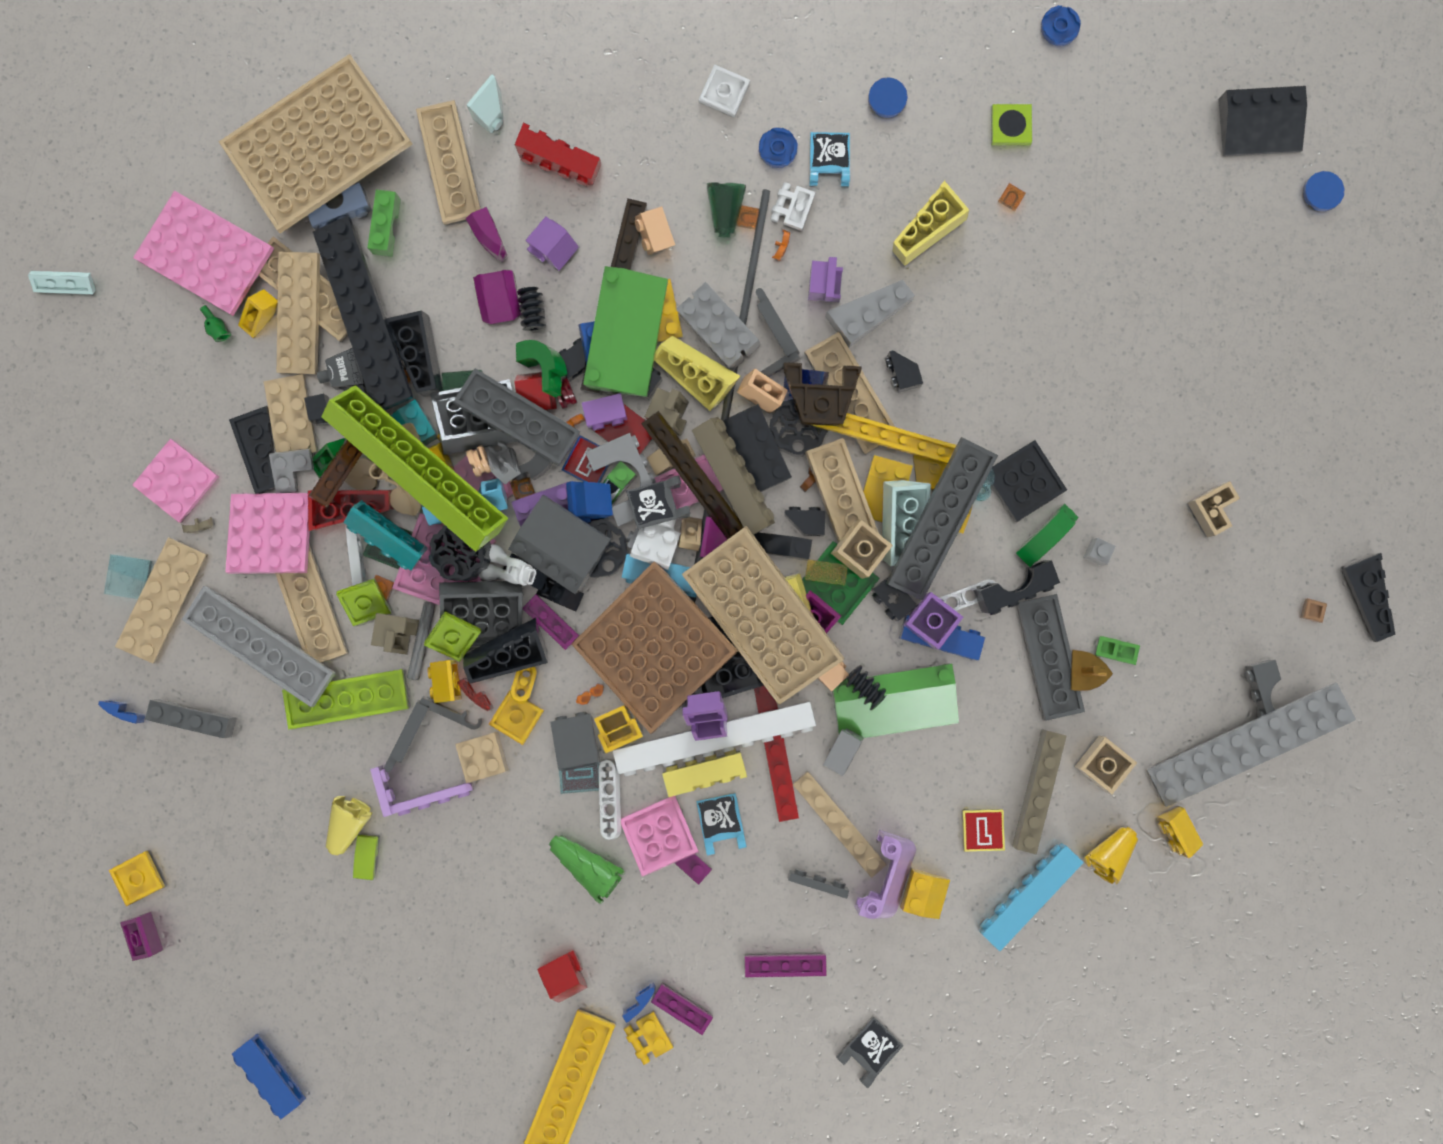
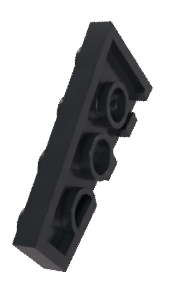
[229,406,275,494]
[1342,553,1396,642]

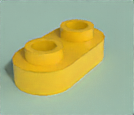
[510,667,537,703]

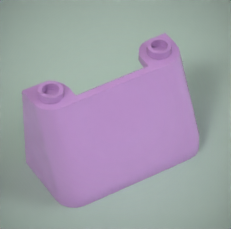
[854,829,916,919]

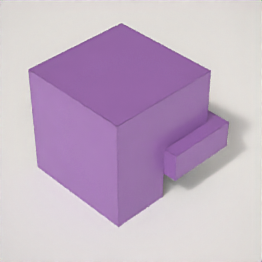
[525,216,579,271]
[808,257,843,302]
[683,691,728,741]

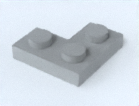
[269,449,314,493]

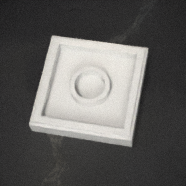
[699,64,750,118]

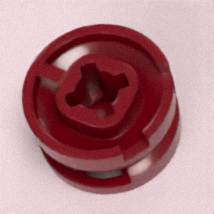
[557,377,577,409]

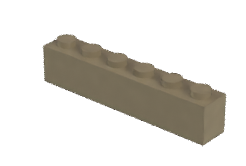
[692,417,775,535]
[1012,729,1067,855]

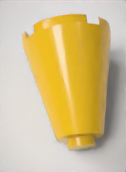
[1084,827,1138,885]

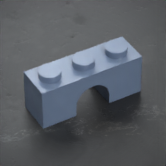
[308,183,373,230]

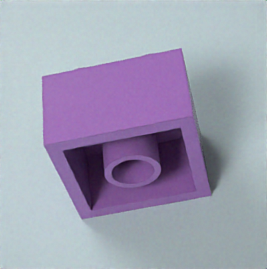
[903,592,963,650]

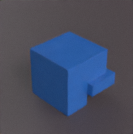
[566,481,613,523]

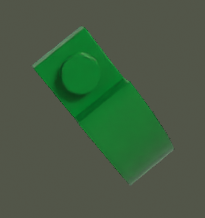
[516,340,567,397]
[1016,503,1079,567]

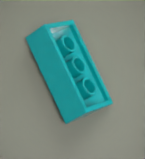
[343,500,428,570]

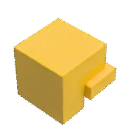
[594,705,643,753]

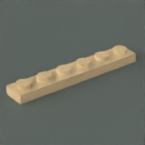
[793,771,887,878]

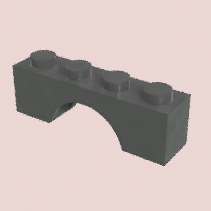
[1245,660,1281,718]
[145,699,236,738]

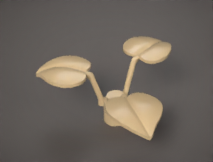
[345,423,421,516]

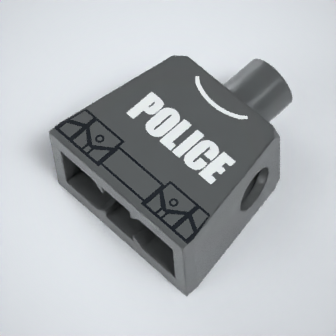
[317,348,366,390]

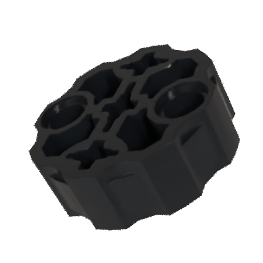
[769,399,828,457]
[587,519,628,578]
[429,525,491,582]

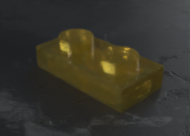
[805,559,848,586]

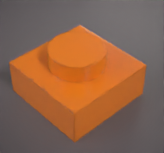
[374,575,394,601]

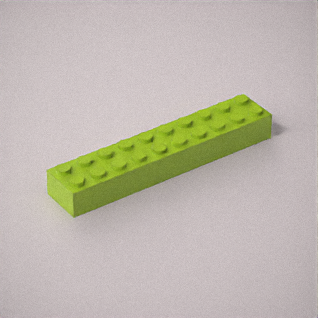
[321,385,508,552]

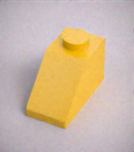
[238,289,278,338]

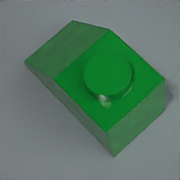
[313,438,346,478]

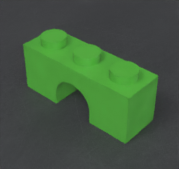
[367,189,401,257]

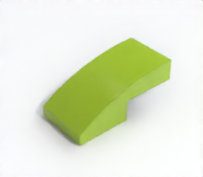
[353,834,378,880]

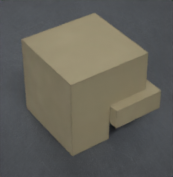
[644,387,689,436]
[371,613,419,655]

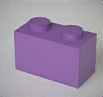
[582,393,628,431]

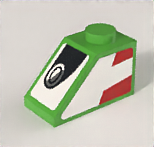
[603,461,637,505]

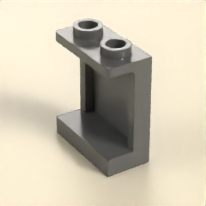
[550,712,601,772]

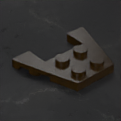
[783,362,862,426]

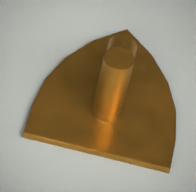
[1071,650,1113,691]

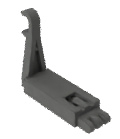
[756,288,801,377]
[384,696,482,772]

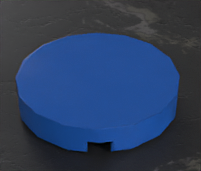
[1041,5,1081,46]
[868,77,908,118]
[759,127,798,168]
[1303,171,1345,212]

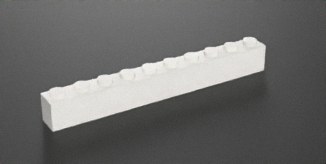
[613,701,816,776]

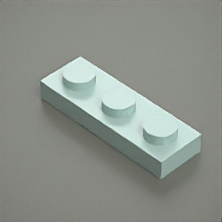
[28,271,95,294]

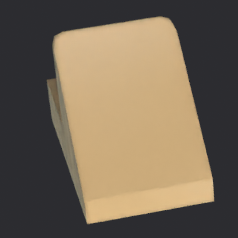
[677,517,702,551]

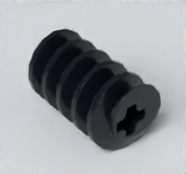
[517,287,546,331]
[843,665,887,710]

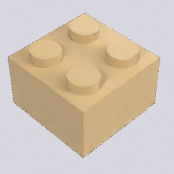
[831,520,893,579]
[455,731,509,783]
[1075,736,1137,794]

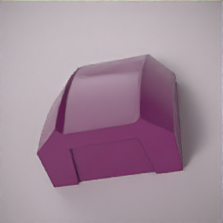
[466,207,507,262]
[473,270,521,324]

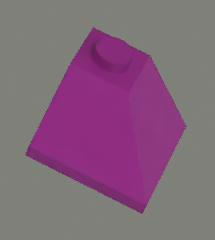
[700,517,727,559]

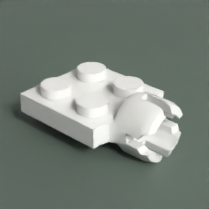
[630,519,681,570]

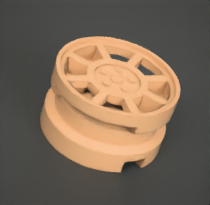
[466,445,491,477]

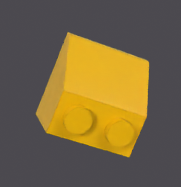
[427,660,462,703]
[900,868,950,919]

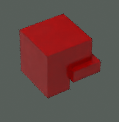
[514,372,557,410]
[537,950,588,1003]

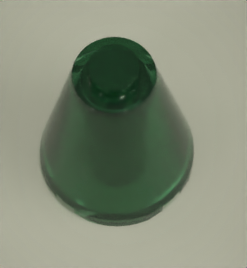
[706,182,746,238]

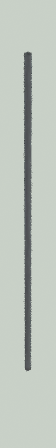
[689,189,770,603]

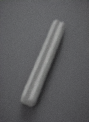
[407,601,435,680]

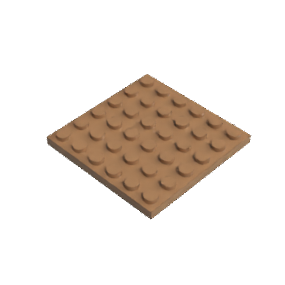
[571,562,738,734]

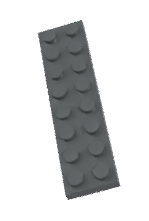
[886,437,998,600]

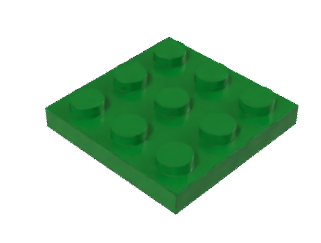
[802,541,880,625]

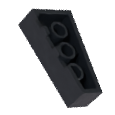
[386,310,443,396]
[463,617,548,684]

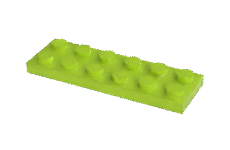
[282,669,410,730]

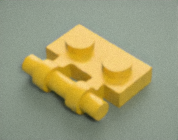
[624,1010,674,1065]

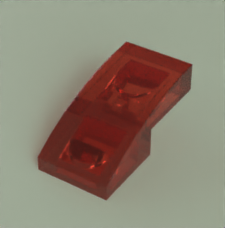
[457,678,494,711]

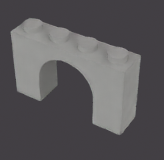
[585,433,656,526]

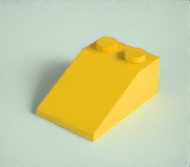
[863,455,913,522]

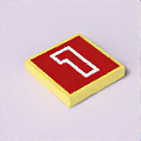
[962,809,1005,852]

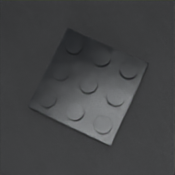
[987,440,1067,522]

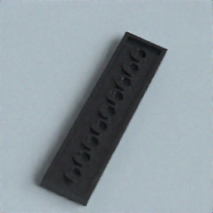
[313,216,414,410]

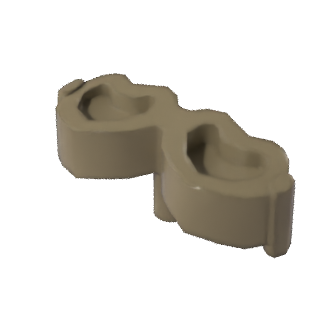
[181,517,214,533]

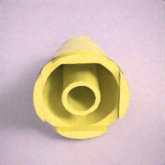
[325,796,372,855]

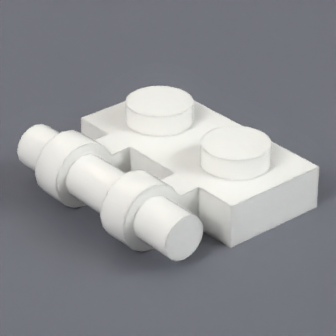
[770,182,815,231]

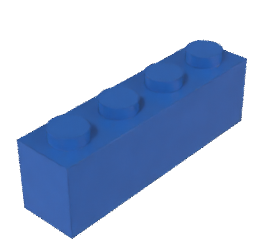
[899,613,985,661]
[232,1034,306,1120]

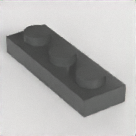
[788,868,849,899]

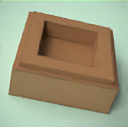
[1300,598,1327,623]

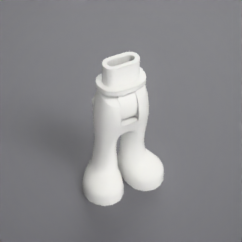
[479,544,536,586]

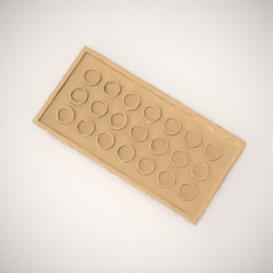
[682,526,845,705]

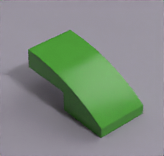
[1096,636,1140,665]

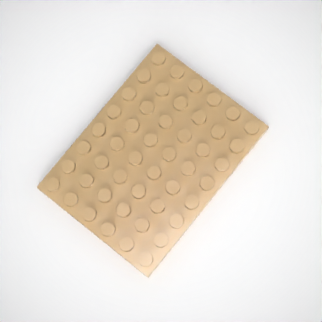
[219,54,413,233]

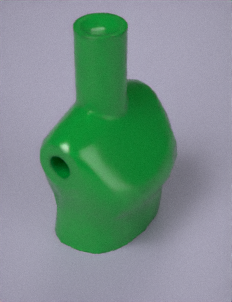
[200,305,232,342]

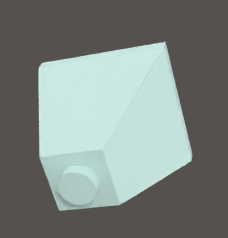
[467,74,504,133]

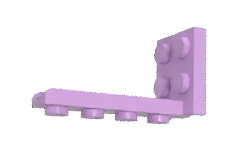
[370,765,473,817]

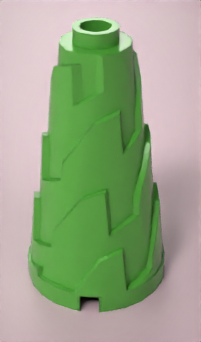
[549,835,625,904]

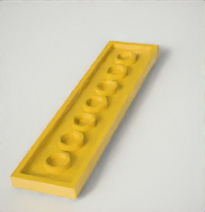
[524,1009,616,1144]

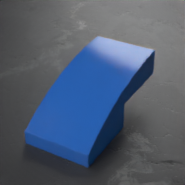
[98,700,145,724]
[622,982,656,1023]

